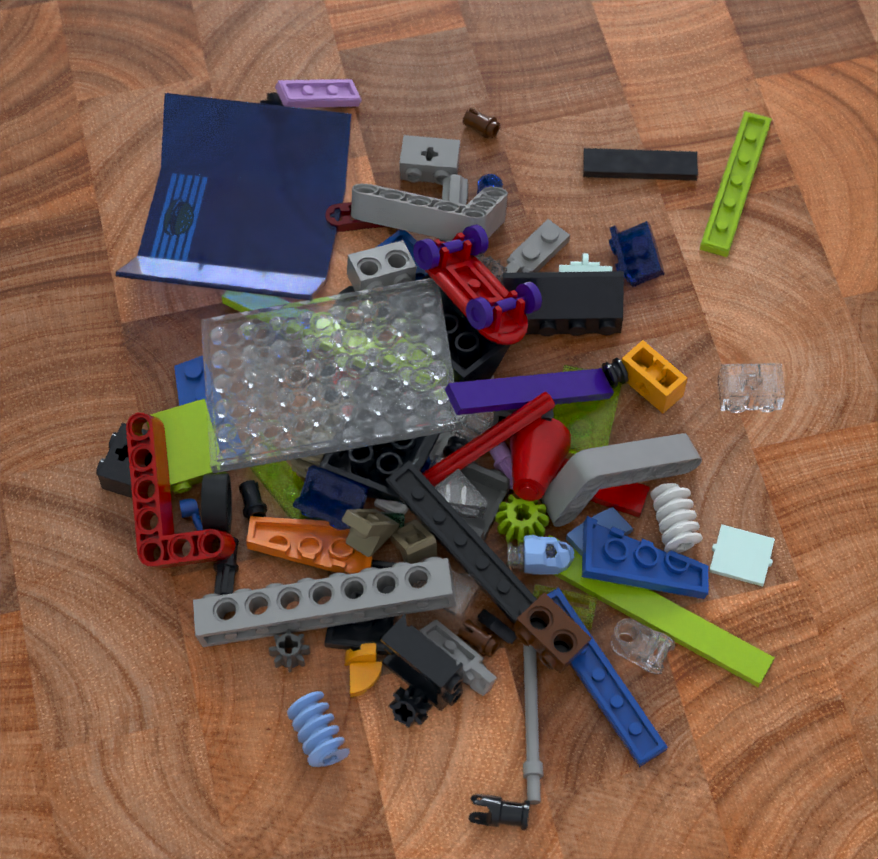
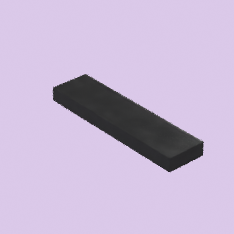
[583,148,698,181]

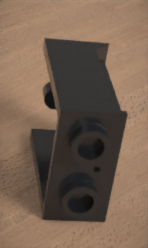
[381,614,464,711]

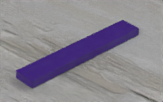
[445,368,614,415]

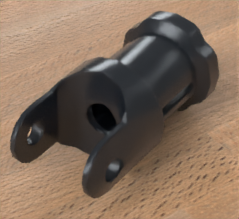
[469,794,530,831]

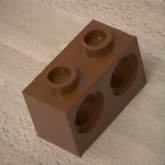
[513,592,592,673]

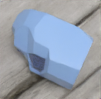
[523,535,574,575]

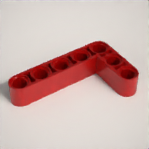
[126,412,236,568]

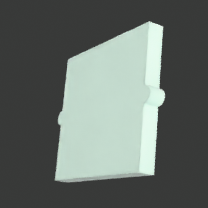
[709,524,775,586]

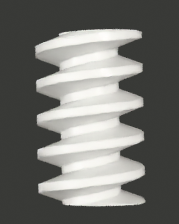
[650,483,703,553]

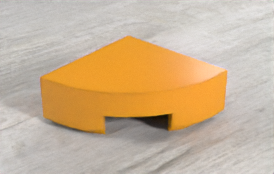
[344,643,377,666]
[350,661,382,697]

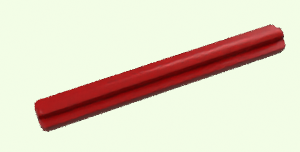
[422,392,555,487]

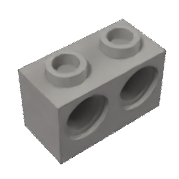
[347,240,417,300]

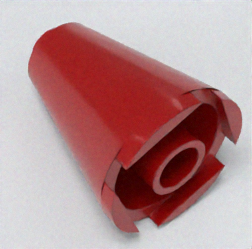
[510,416,571,501]

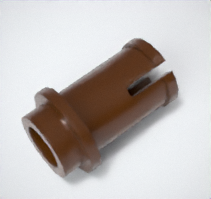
[463,108,500,138]
[457,619,501,657]

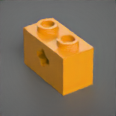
[622,340,688,414]

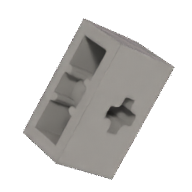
[400,135,460,185]

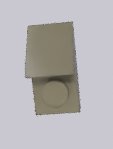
[341,509,400,557]
[390,519,437,564]

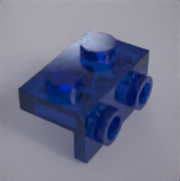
[609,221,665,287]
[292,465,370,530]

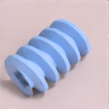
[287,691,350,767]

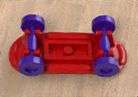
[413,224,542,345]

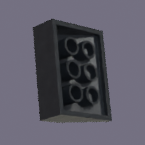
[319,367,453,503]

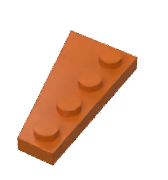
[246,516,373,574]

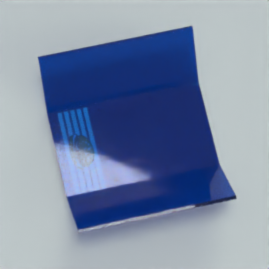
[115,93,352,301]

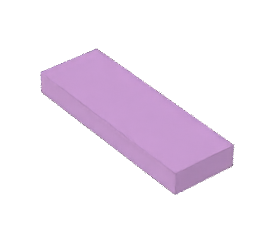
[275,79,361,108]

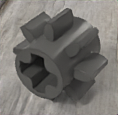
[269,629,310,673]

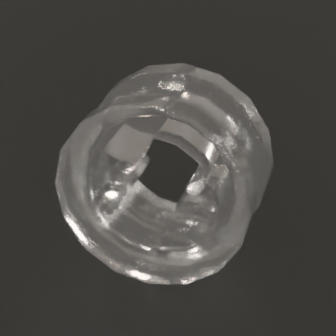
[507,543,524,571]

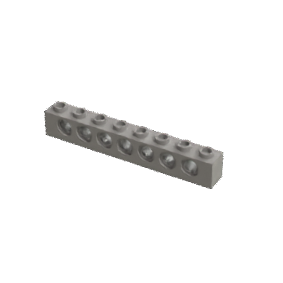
[193,557,457,647]

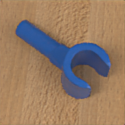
[180,498,203,531]

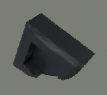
[477,608,517,644]

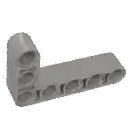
[351,184,508,241]
[540,433,702,527]

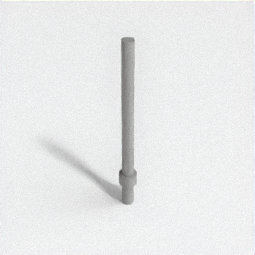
[523,644,543,804]

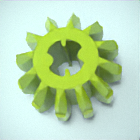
[495,494,549,547]

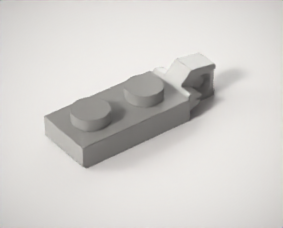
[502,219,570,280]
[419,619,497,696]

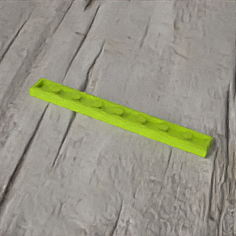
[545,535,775,688]

